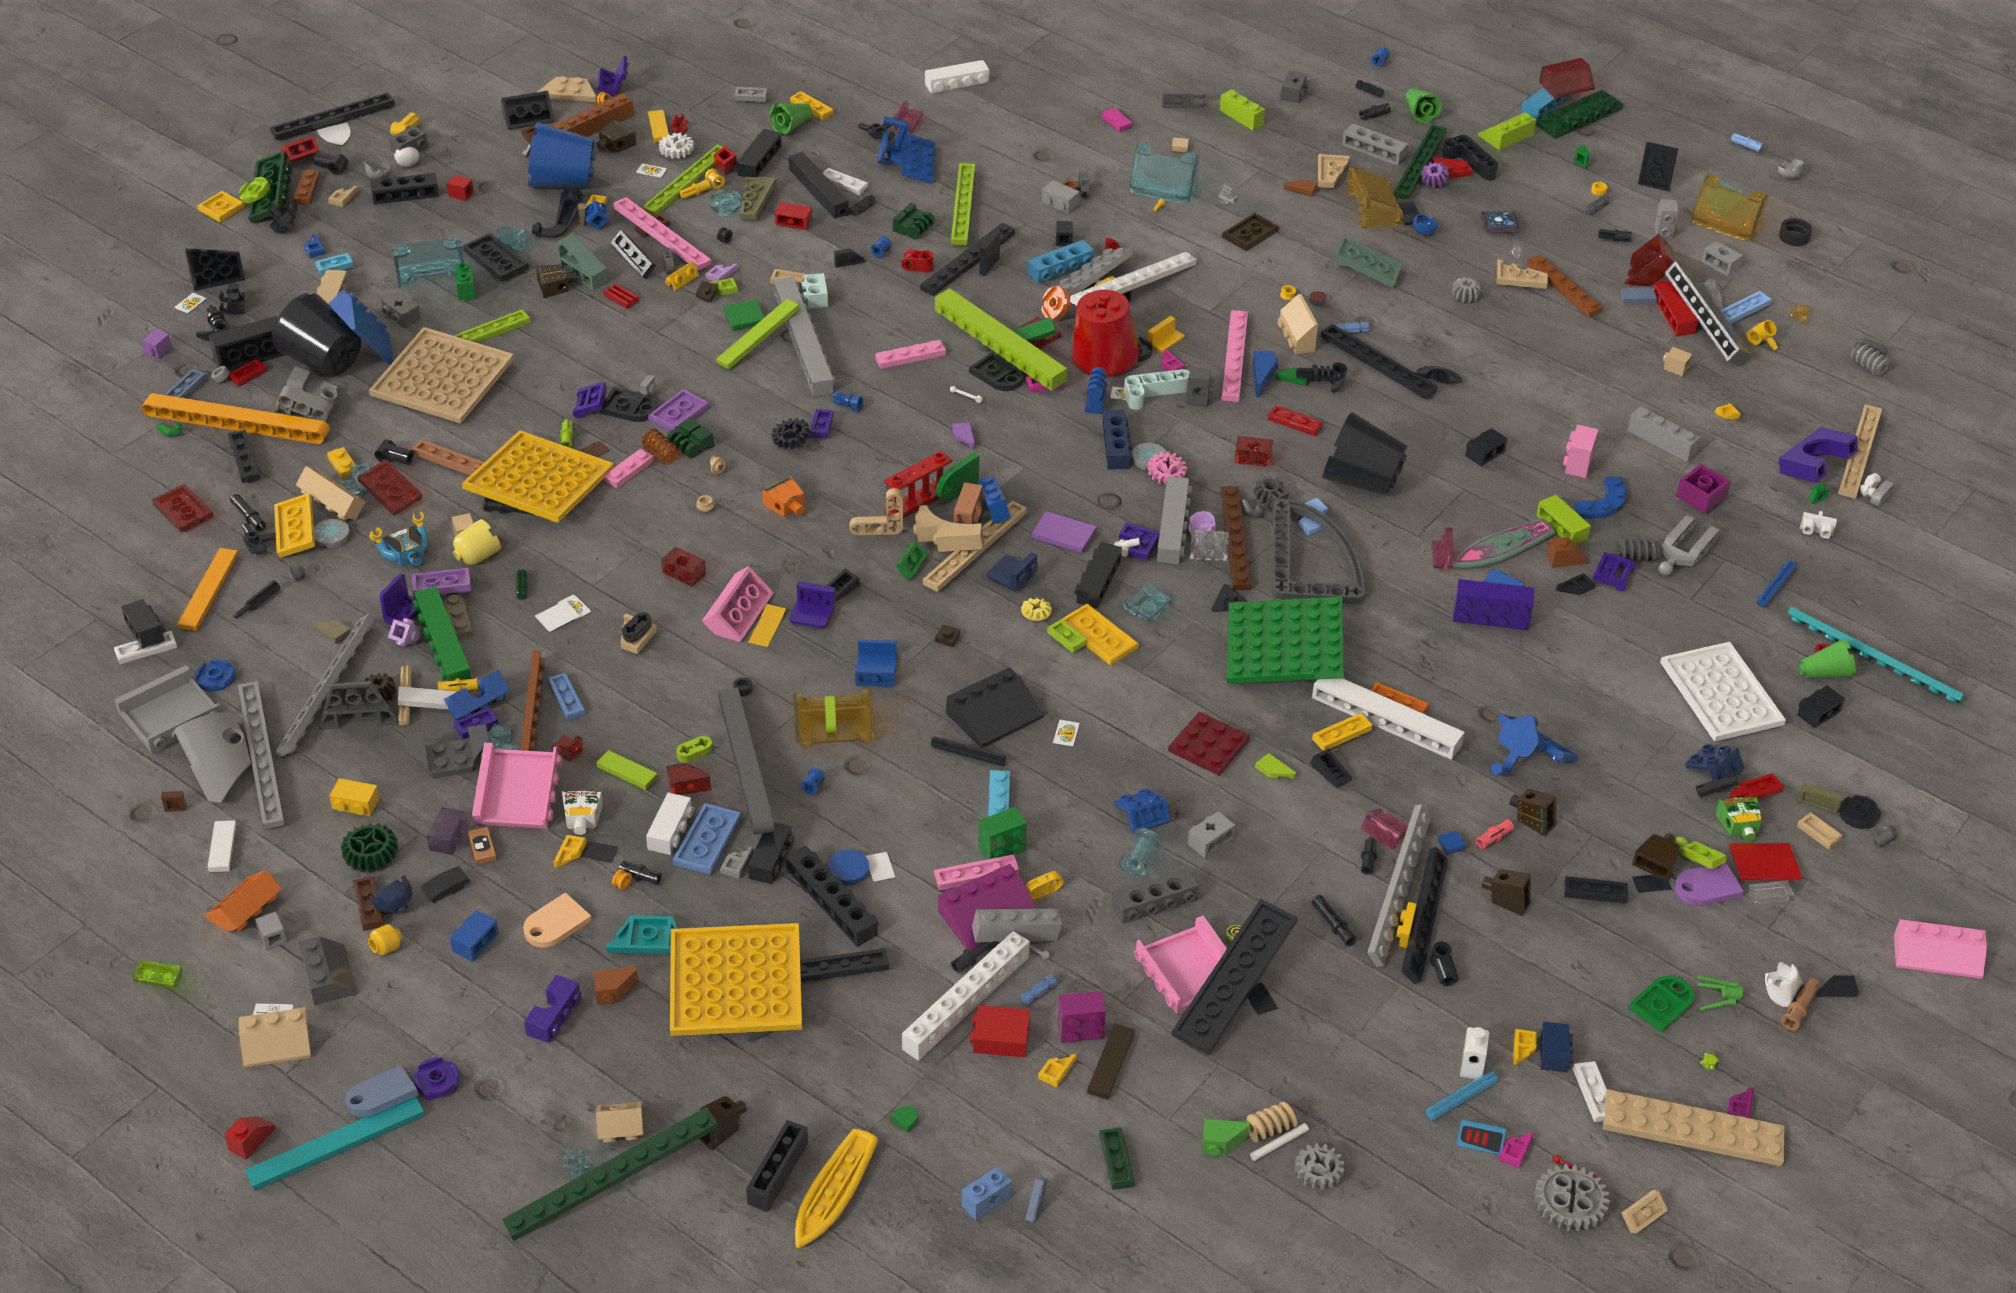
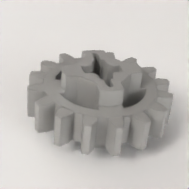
[1295,1143,1344,1190]

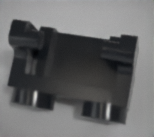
[219,283,245,314]

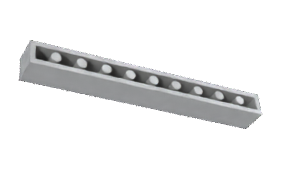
[774,277,836,396]

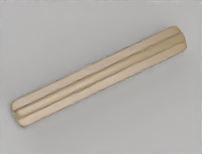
[398,666,412,726]

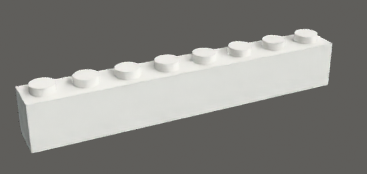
[1312,678,1465,760]

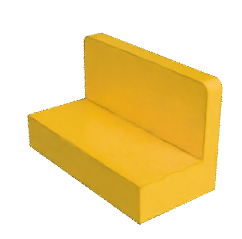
[1147,316,1184,353]

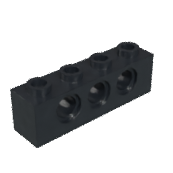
[370,173,439,205]

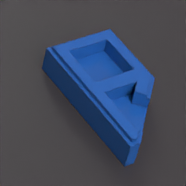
[304,233,326,258]

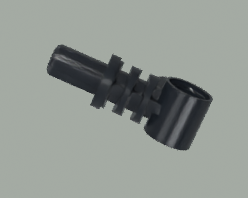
[196,305,230,341]
[1295,362,1347,393]

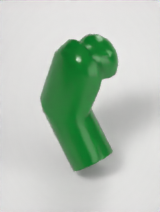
[157,423,184,436]

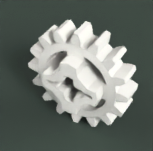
[659,133,694,159]

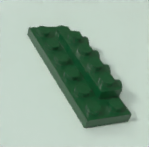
[1535,90,1623,139]
[248,150,292,223]

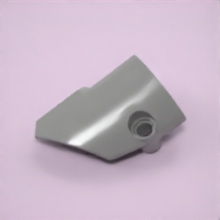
[274,365,337,421]
[174,712,252,804]

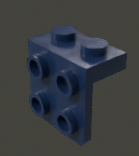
[986,552,1038,592]
[1685,744,1745,779]

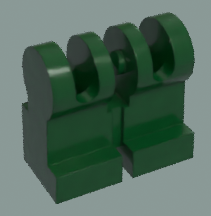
[893,203,935,239]
[667,417,714,458]

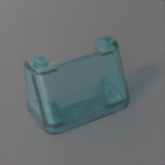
[1129,143,1200,204]
[393,237,464,288]

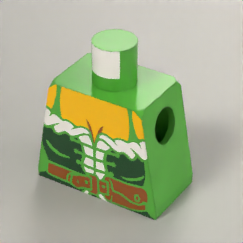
[1715,796,1761,842]

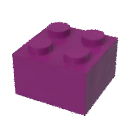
[1676,464,1731,514]
[1057,991,1106,1043]

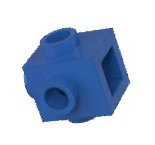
[585,200,610,230]

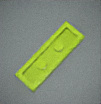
[597,750,658,790]

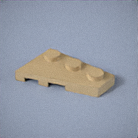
[1317,154,1350,188]
[1496,259,1548,289]

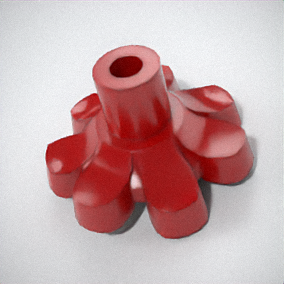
[671,114,689,135]

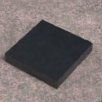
[979,230,1000,276]

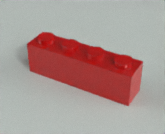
[1653,281,1699,336]

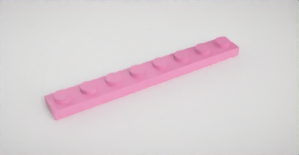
[613,197,711,271]
[1222,310,1248,402]

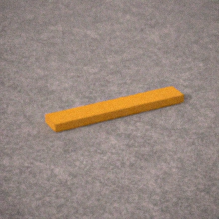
[177,548,238,631]

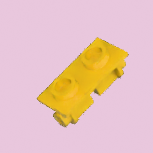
[665,261,699,291]

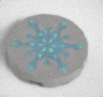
[1132,443,1167,470]
[314,519,350,548]

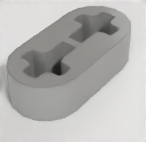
[1870,480,1895,507]

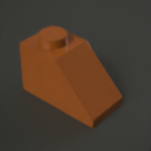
[1547,537,1588,567]
[593,966,638,1005]

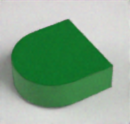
[1809,484,1829,504]
[891,1106,918,1132]

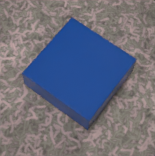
[1438,831,1466,855]

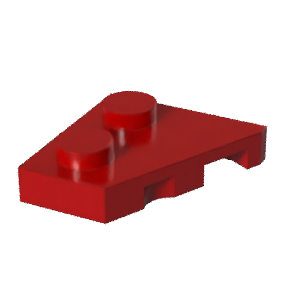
[1431,157,1473,179]

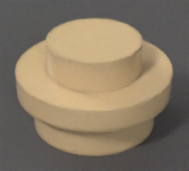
[696,495,715,512]

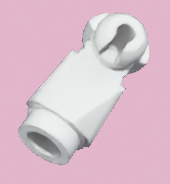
[1859,473,1881,498]

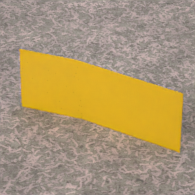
[748,604,786,647]

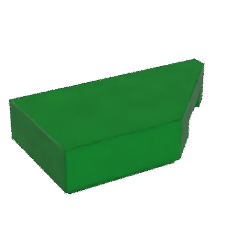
[1275,367,1309,386]

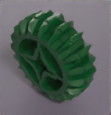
[341,823,398,873]

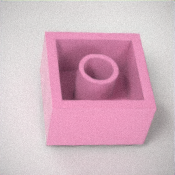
[1563,424,1598,478]

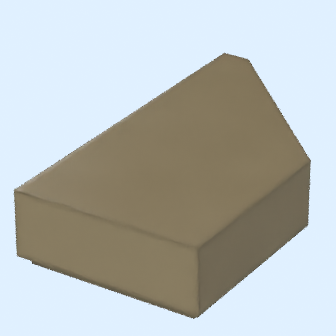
[312,620,350,644]

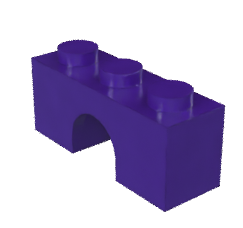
[524,975,582,1043]

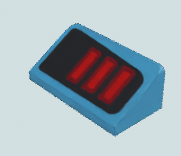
[1457,1120,1506,1155]

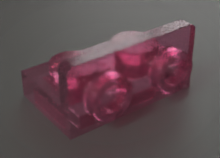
[893,101,923,134]
[1432,527,1454,569]
[1361,808,1408,850]

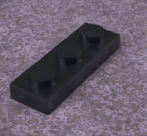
[1564,876,1628,904]

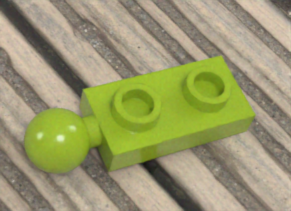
[1675,836,1726,869]

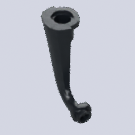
[532,186,584,237]

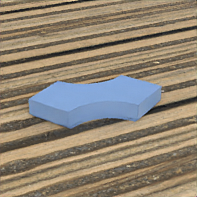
[1298,498,1328,535]

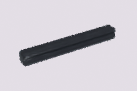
[931,736,1007,766]

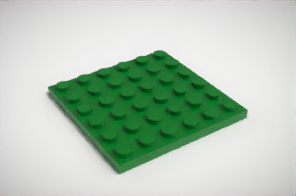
[1227,597,1344,684]

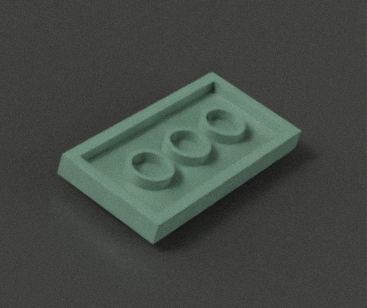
[1333,235,1402,288]

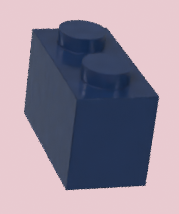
[1540,1022,1573,1072]

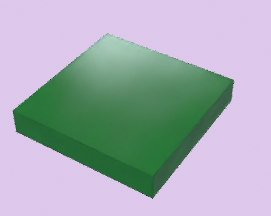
[724,300,765,330]

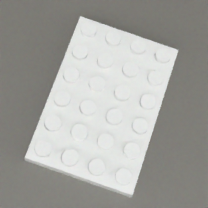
[1660,642,1786,742]

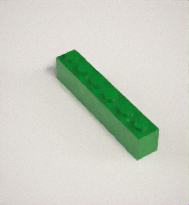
[412,586,471,681]

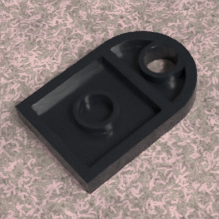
[969,352,1023,391]
[599,387,657,422]

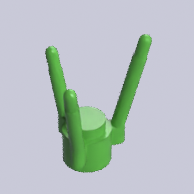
[1698,975,1743,1011]

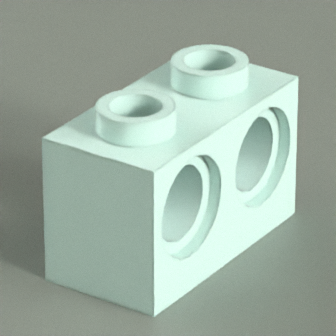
[801,273,828,309]

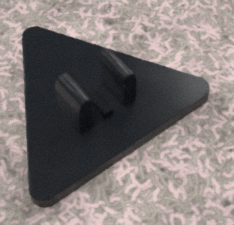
[1211,584,1248,612]

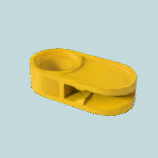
[1025,871,1064,901]

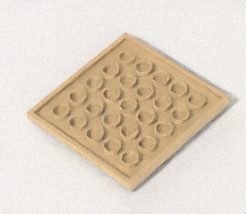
[369,327,514,424]

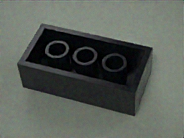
[209,316,285,371]

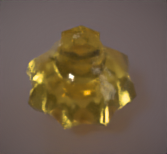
[1790,304,1811,322]

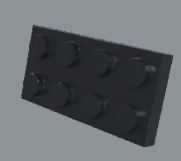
[463,233,529,282]

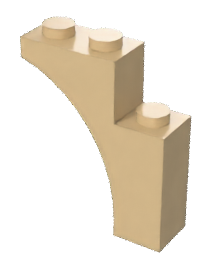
[913,505,984,552]

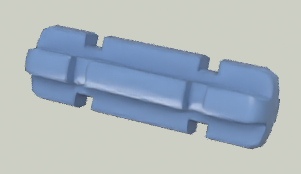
[1336,322,1369,333]
[1021,974,1057,1005]

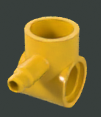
[1746,320,1778,350]

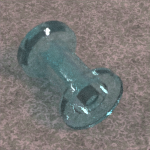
[1119,828,1161,877]

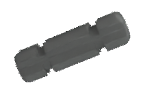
[1585,194,1610,214]

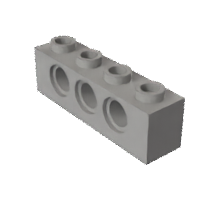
[1342,123,1408,166]

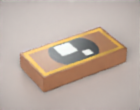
[467,827,497,865]

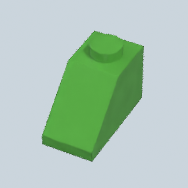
[1202,1119,1250,1156]

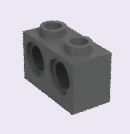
[389,125,428,153]

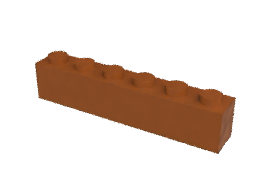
[552,93,634,137]

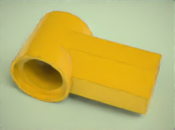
[390,112,420,136]

